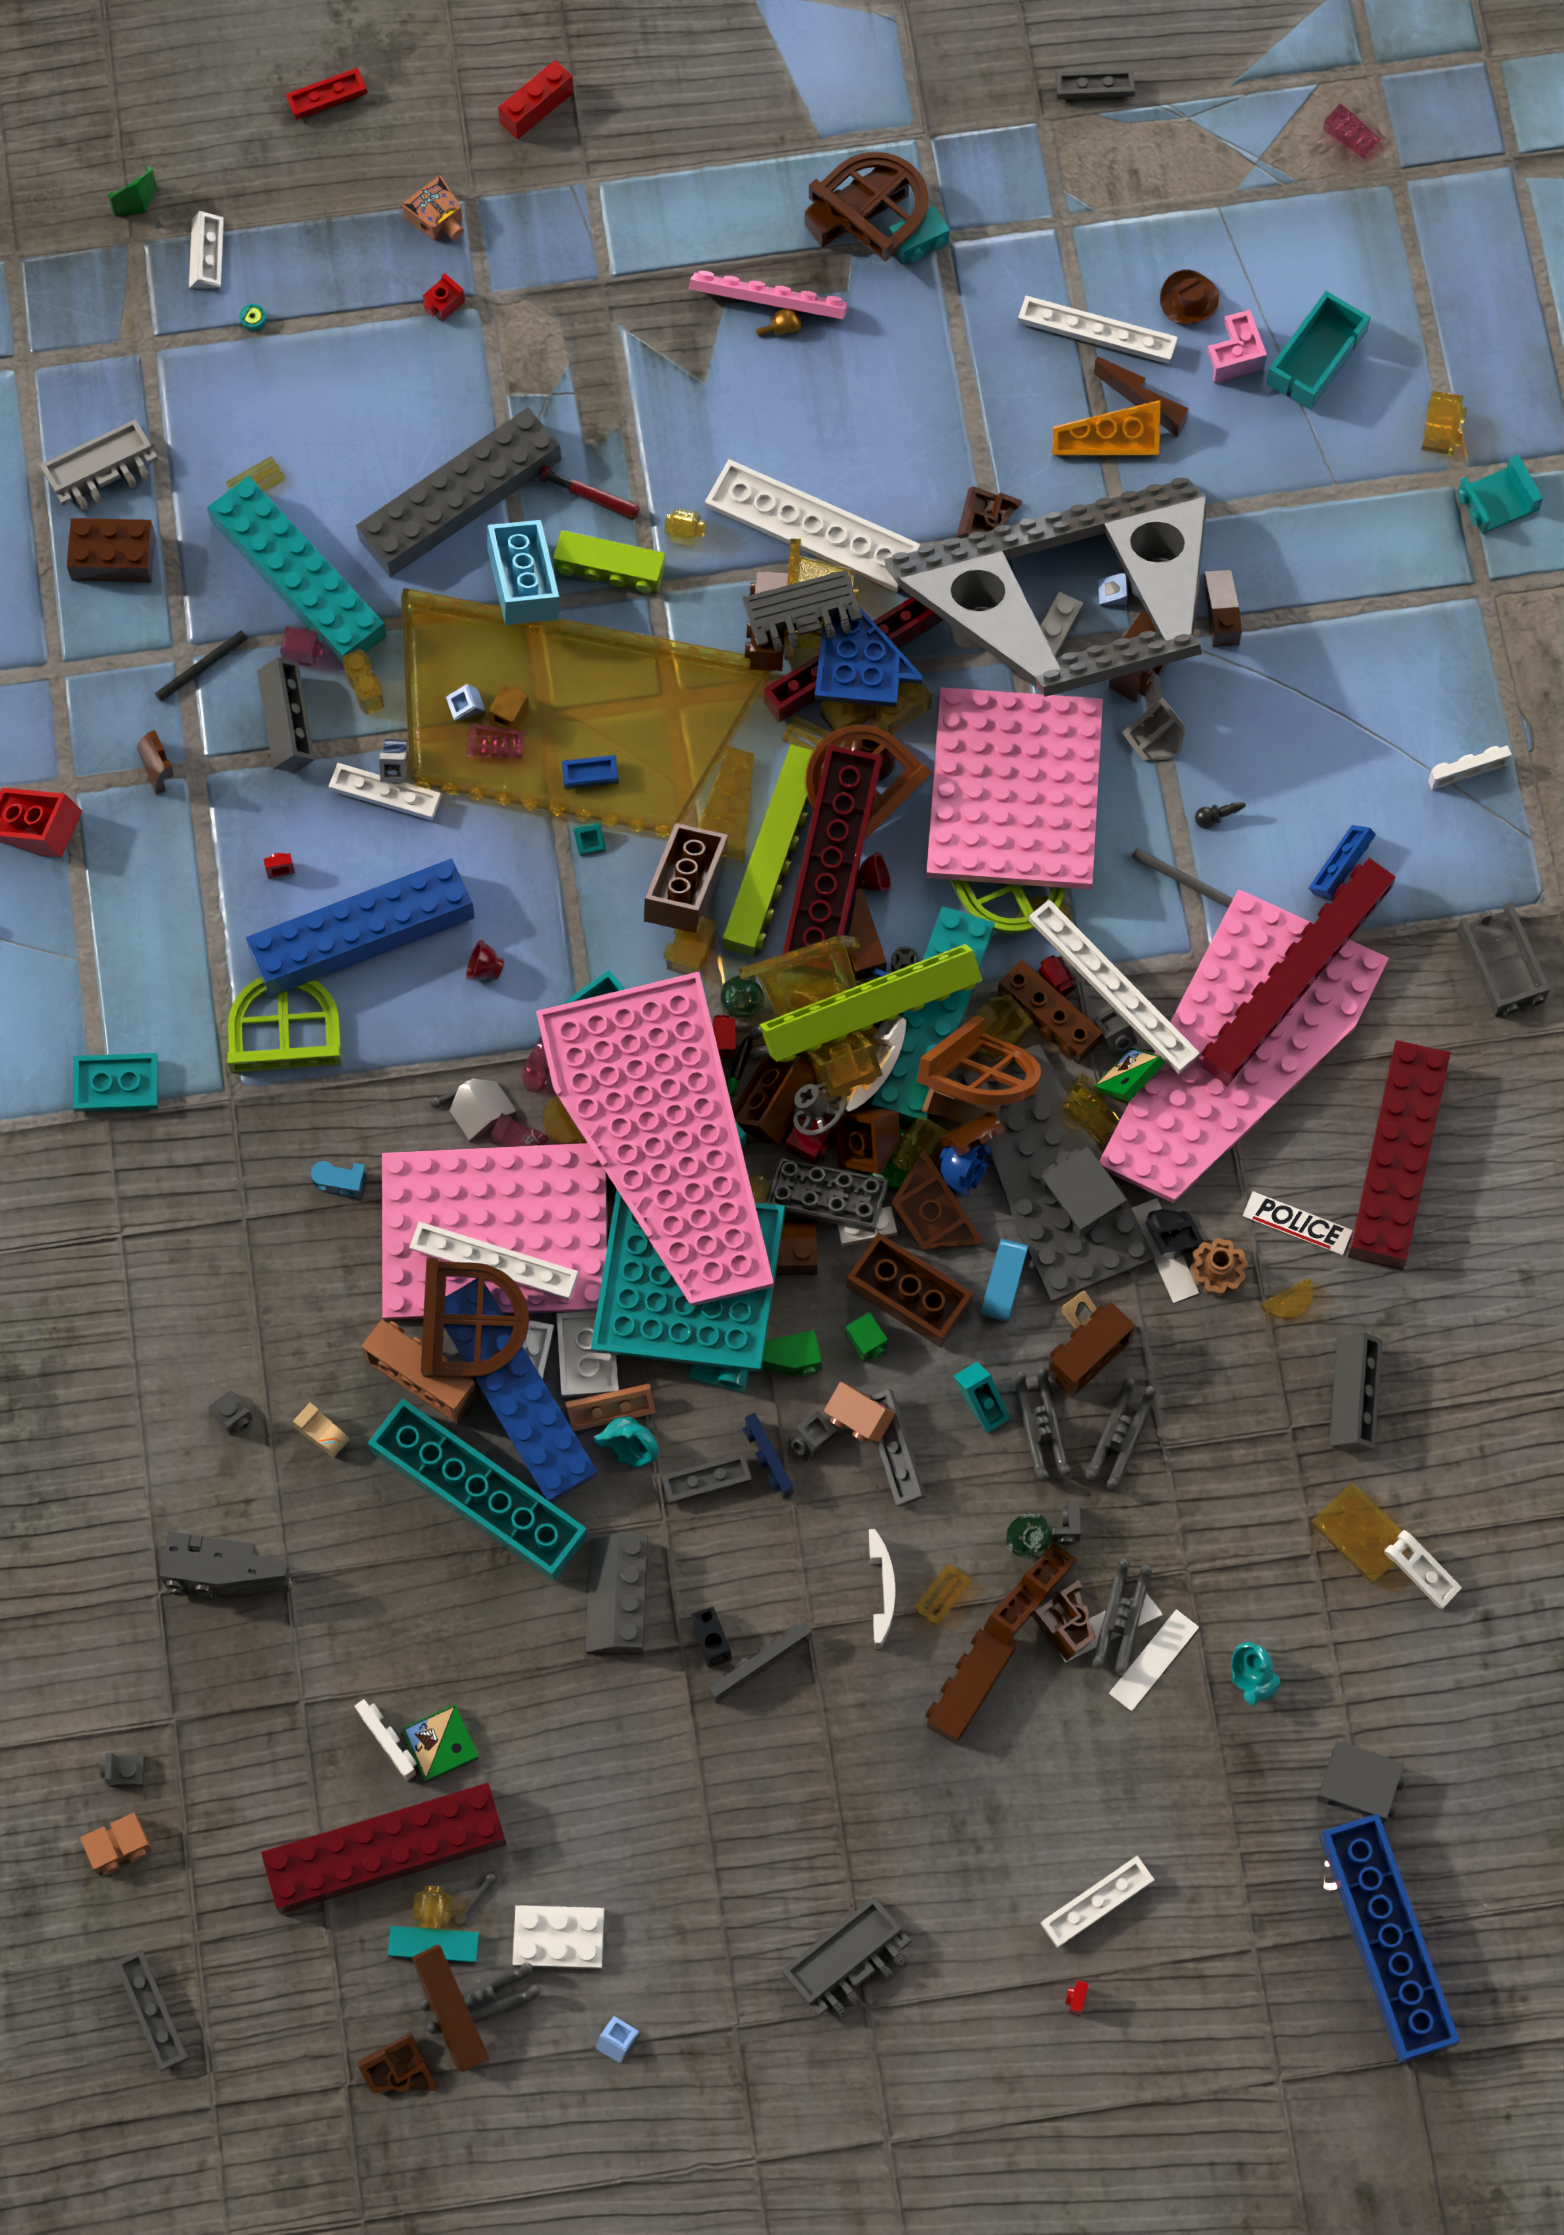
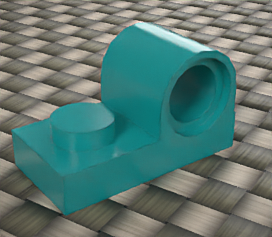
[689,1364,750,1393]

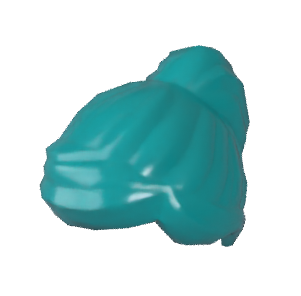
[593,1417,659,1468]
[1231,1642,1281,1706]

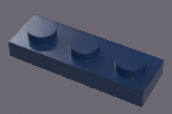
[742,1412,794,1499]

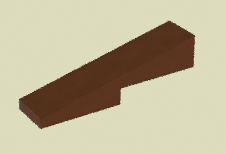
[1094,356,1189,437]
[984,1543,1077,1645]
[412,1944,489,2072]

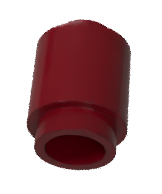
[1038,955,1077,997]

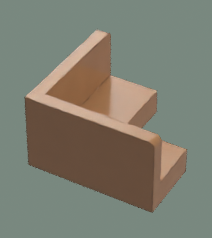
[922,1087,1001,1124]

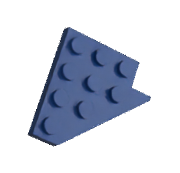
[815,606,923,707]

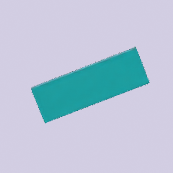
[388,1926,480,1963]

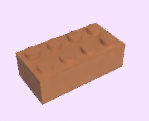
[361,1319,478,1424]

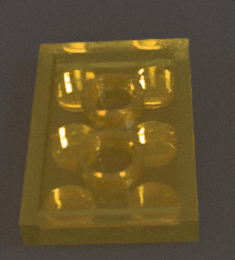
[1311,1482,1409,1584]

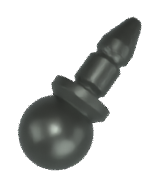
[1195,802,1246,828]

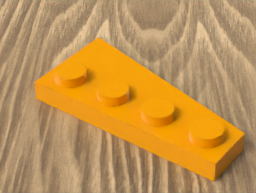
[1052,400,1160,455]

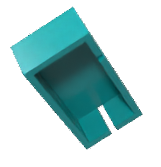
[1266,291,1370,410]

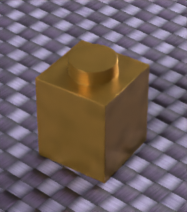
[489,684,529,733]

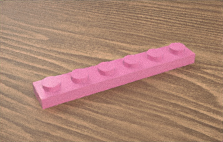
[689,271,848,319]

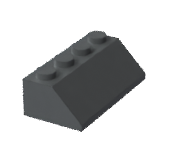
[585,1533,649,1655]

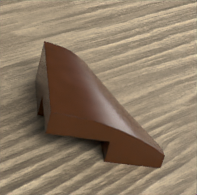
[956,486,1022,539]
[137,730,174,795]
[940,1112,1005,1156]
[1032,1580,1096,1661]
[358,2033,438,2093]

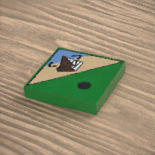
[1094,1047,1166,1102]
[402,1704,479,1782]

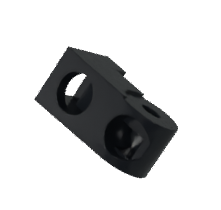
[691,1607,732,1668]

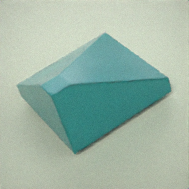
[572,823,606,855]

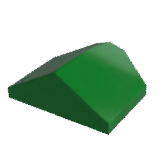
[108,166,157,216]

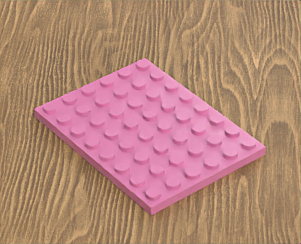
[926,687,1103,890]
[382,1143,608,1320]

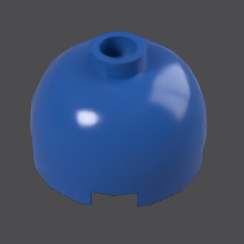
[939,1144,991,1196]

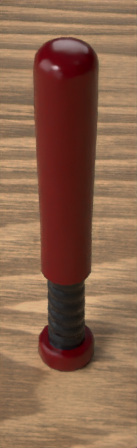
[539,466,640,520]

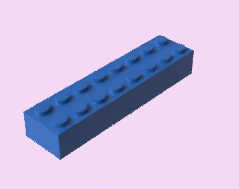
[246,858,475,997]
[444,1278,598,1503]
[1319,1813,1460,2064]

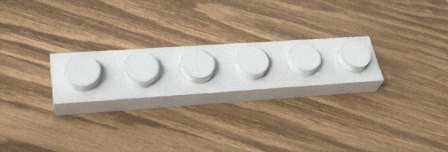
[1018,296,1178,365]
[409,1222,579,1300]

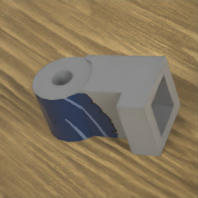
[379,739,408,783]

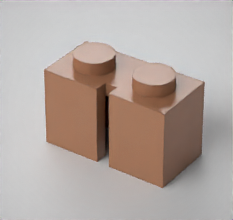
[824,1381,896,1443]
[80,1813,152,1875]

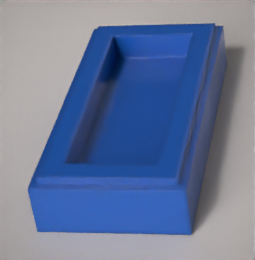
[561,755,619,790]

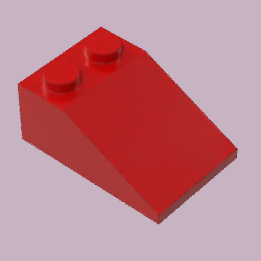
[0,788,82,857]

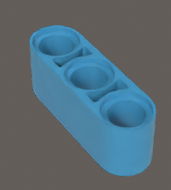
[981,1238,1029,1322]

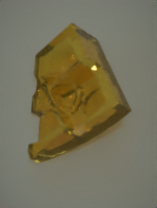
[1061,1073,1120,1144]

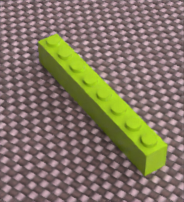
[723,744,824,957]
[759,944,983,1062]

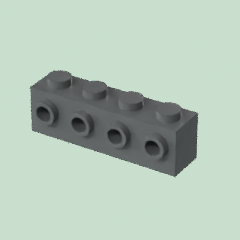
[257,657,315,773]
[1330,1332,1382,1453]

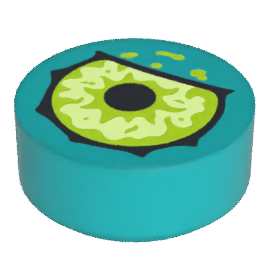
[239,304,267,331]

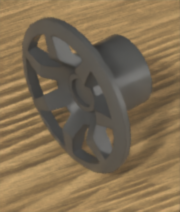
[793,1082,847,1136]

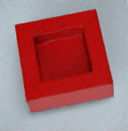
[263,852,295,879]
[1065,1980,1089,2017]

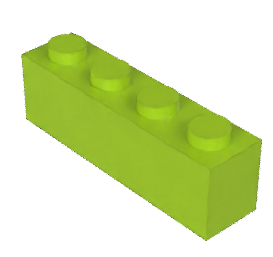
[553,530,666,593]

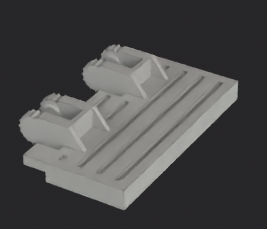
[40,419,158,511]

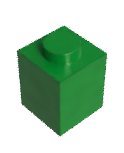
[845,1312,888,1362]

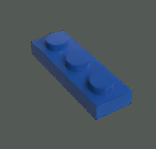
[1308,825,1376,898]

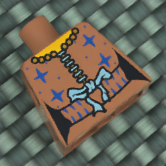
[401,176,464,241]

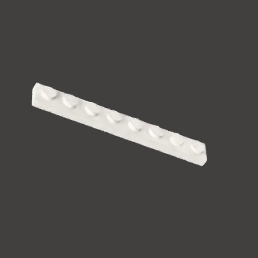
[1028,899,1200,1074]

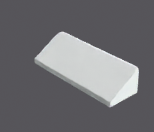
[189,211,224,289]

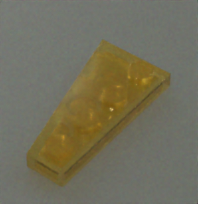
[698,746,754,861]

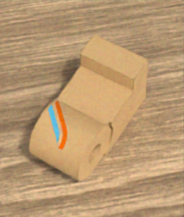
[293,1403,350,1457]

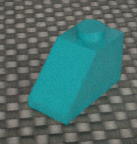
[953,1362,1011,1433]

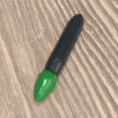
[726,1035,752,1097]

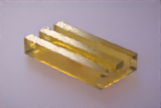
[226,456,286,492]
[782,715,841,761]
[914,1563,972,1627]

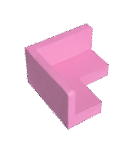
[1207,310,1267,383]

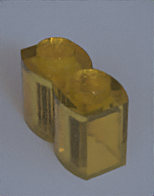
[342,649,385,715]

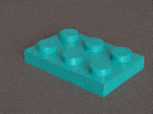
[73,1053,158,1112]

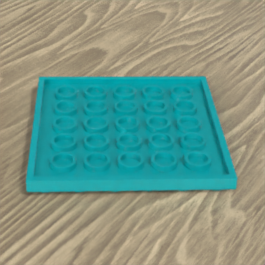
[591,1190,786,1372]

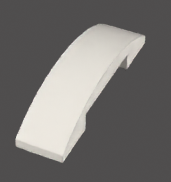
[830,1017,906,1112]
[869,1529,895,1649]

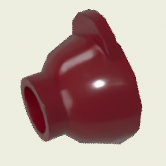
[856,852,891,893]
[466,940,504,981]

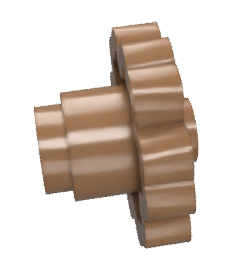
[1190,1238,1248,1296]

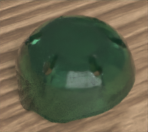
[719,975,764,1019]
[1006,1512,1052,1559]

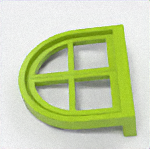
[946,879,1066,934]
[227,977,342,1072]

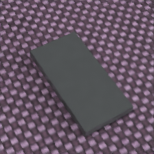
[766,1157,889,1233]

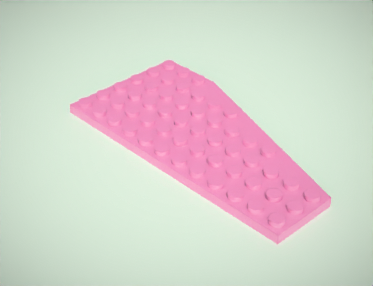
[1099,889,1389,1203]
[536,972,775,1307]

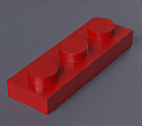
[285,68,368,120]

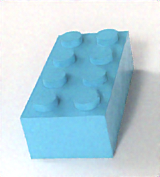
[487,520,559,625]

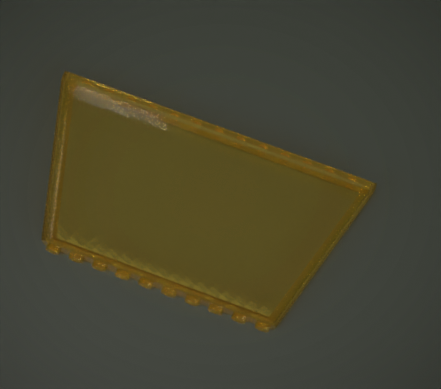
[401,588,771,837]

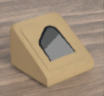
[1061,1291,1097,1329]

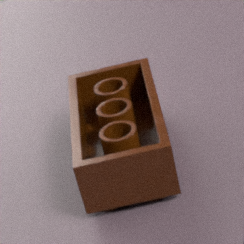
[644,823,728,934]
[847,1232,973,1348]

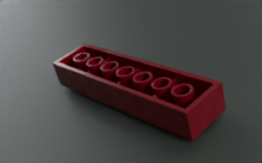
[781,744,883,975]
[1348,1040,1451,1270]
[261,1783,507,1914]

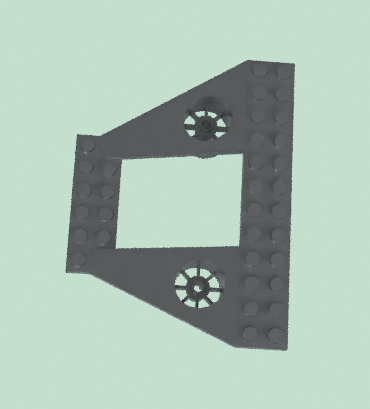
[884,478,1207,697]

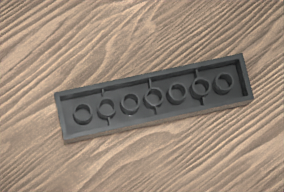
[356,407,562,577]

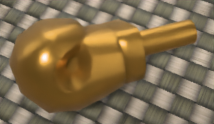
[756,308,802,337]

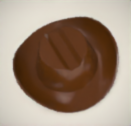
[1160,269,1220,324]

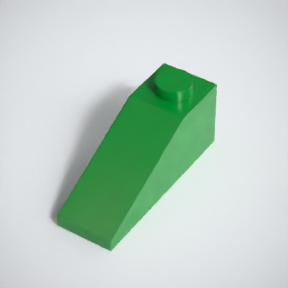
[762,1330,822,1377]

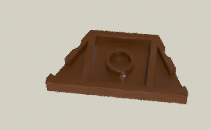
[891,1150,984,1250]

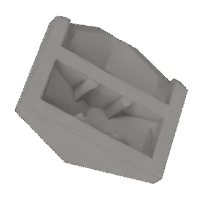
[1122,698,1186,761]
[450,1079,517,1142]

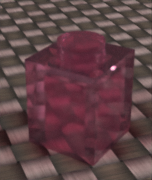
[280,626,323,667]

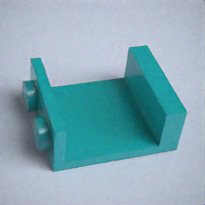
[1457,455,1543,534]

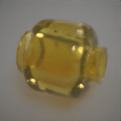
[664,508,706,545]
[412,1885,452,1929]

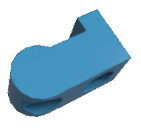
[311,1161,367,1199]

